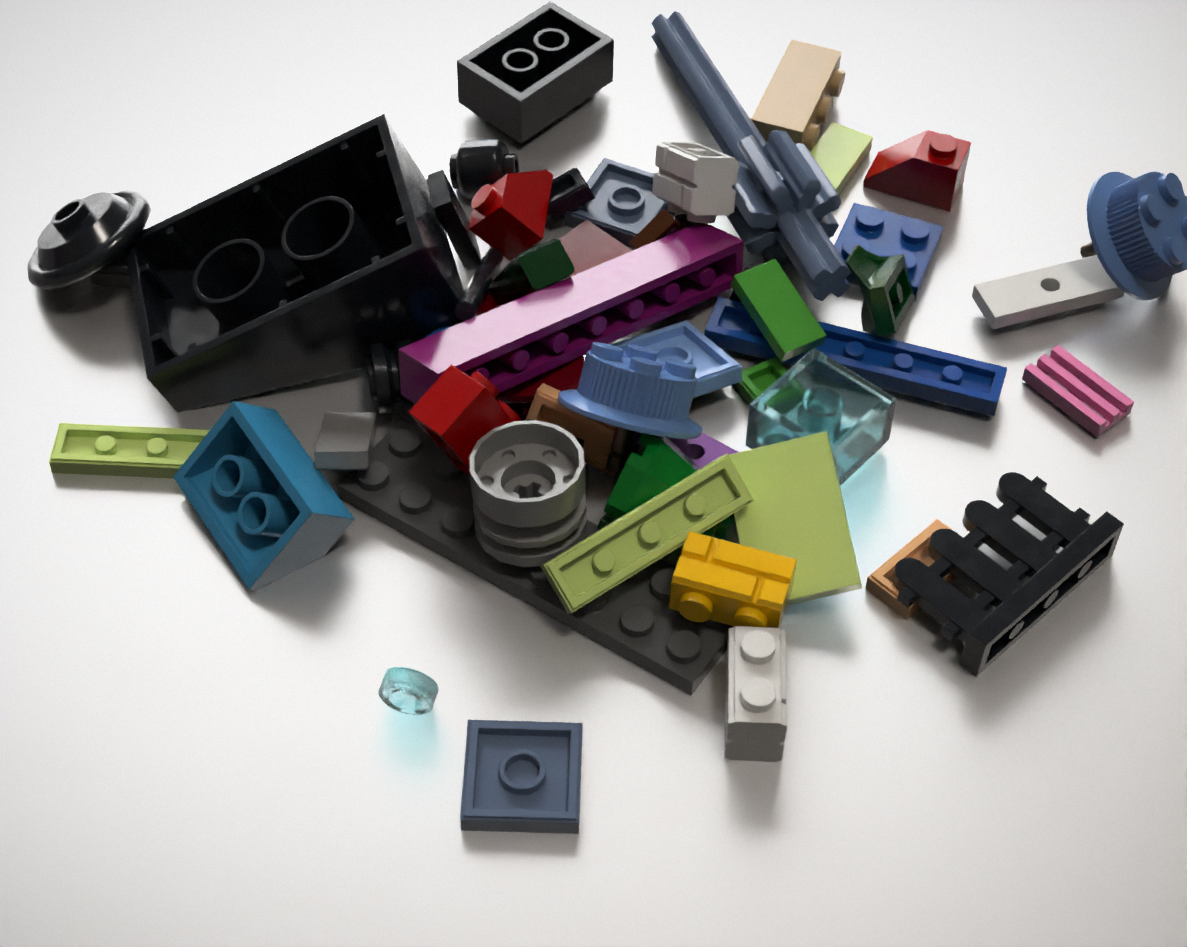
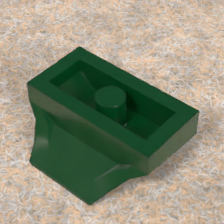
[845,245,915,336]

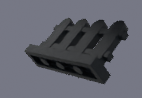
[892,472,1124,677]

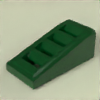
[489,238,575,295]

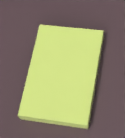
[728,431,863,606]

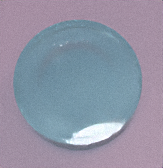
[378,667,439,715]

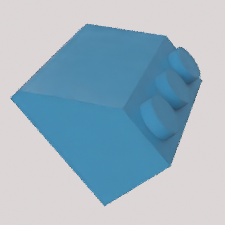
[173,401,355,590]

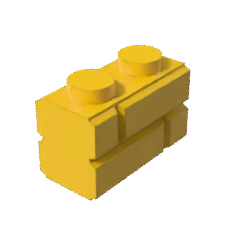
[669,531,797,628]

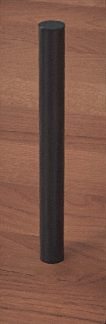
[455,248,503,321]

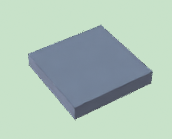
[565,157,676,249]
[460,720,583,834]

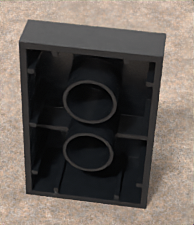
[126,114,464,413]

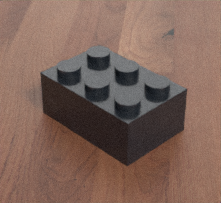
[456,1,614,144]

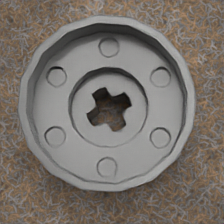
[469,420,587,567]

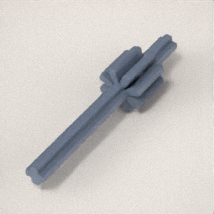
[651,10,851,301]

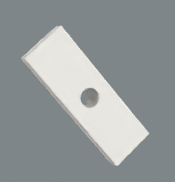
[971,255,1124,329]

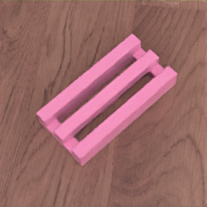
[1022,345,1134,437]

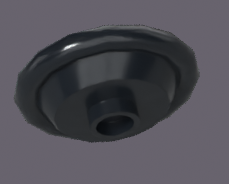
[26,189,151,290]

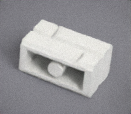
[652,141,739,223]
[724,626,787,762]

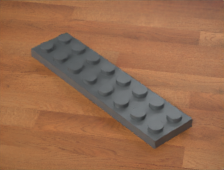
[337,420,733,696]

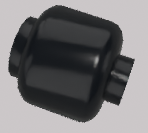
[449,138,519,200]

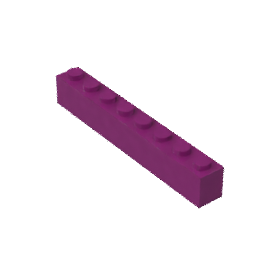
[398,223,744,404]

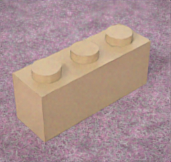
[751,39,846,151]

